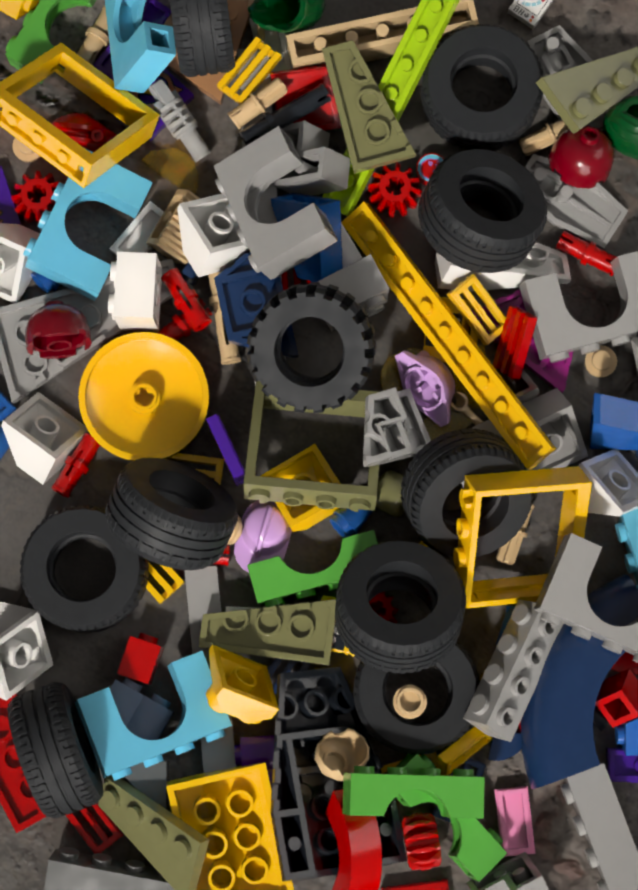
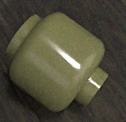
[375,470,405,517]

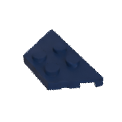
[214,252,299,358]

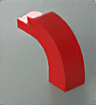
[325,789,382,890]

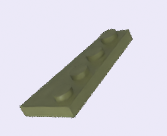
[322,40,417,174]
[536,47,638,134]
[198,599,336,665]
[98,775,210,890]

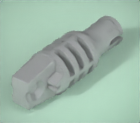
[148,79,212,163]

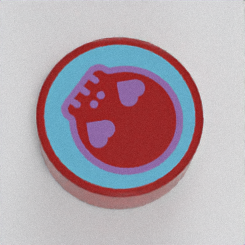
[416,153,444,185]

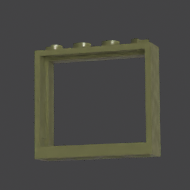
[244,381,379,512]

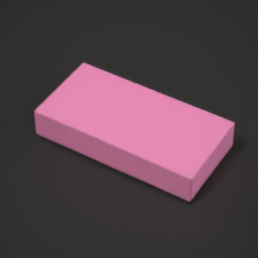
[494,786,536,857]

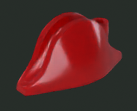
[50,113,117,152]

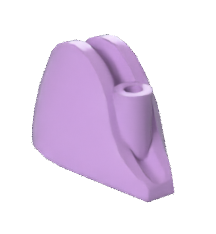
[395,350,455,427]

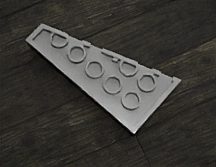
[0,258,182,404]

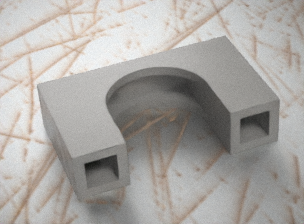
[214,126,338,280]
[519,251,638,363]
[533,533,638,663]

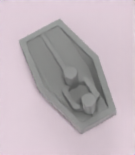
[527,25,611,129]
[525,154,628,249]

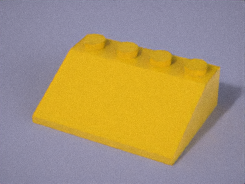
[166,762,294,890]

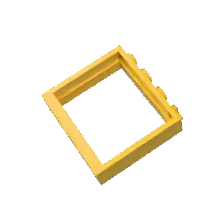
[0,43,160,188]
[453,466,592,609]

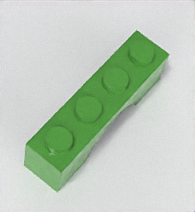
[5,0,96,83]
[247,530,378,607]
[396,754,507,882]
[342,766,485,819]

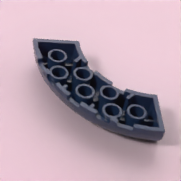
[520,575,638,789]

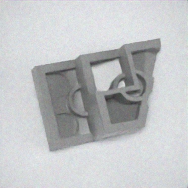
[363,387,431,467]

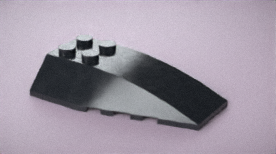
[270,667,407,882]

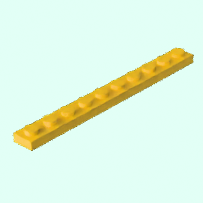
[341,201,556,470]

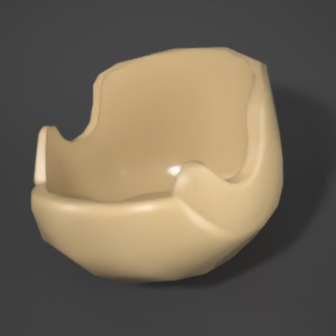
[315,728,370,781]

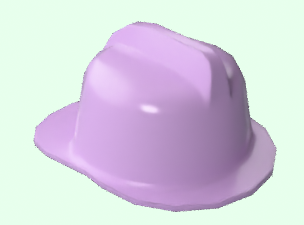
[234,500,292,573]

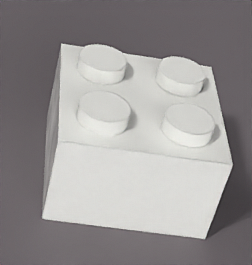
[108,252,162,332]

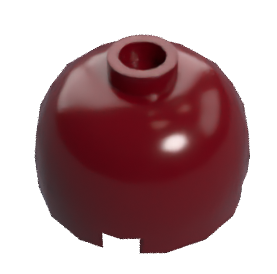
[548,125,615,189]
[25,300,92,359]

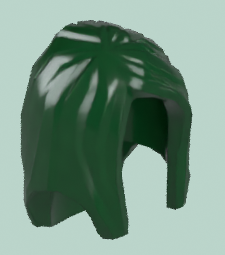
[248,0,326,33]
[603,96,638,160]

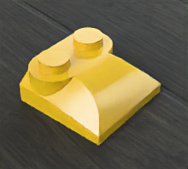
[261,444,341,532]
[206,644,279,724]

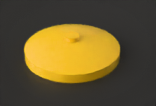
[78,332,209,461]

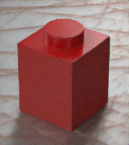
[117,633,164,685]
[596,669,638,728]

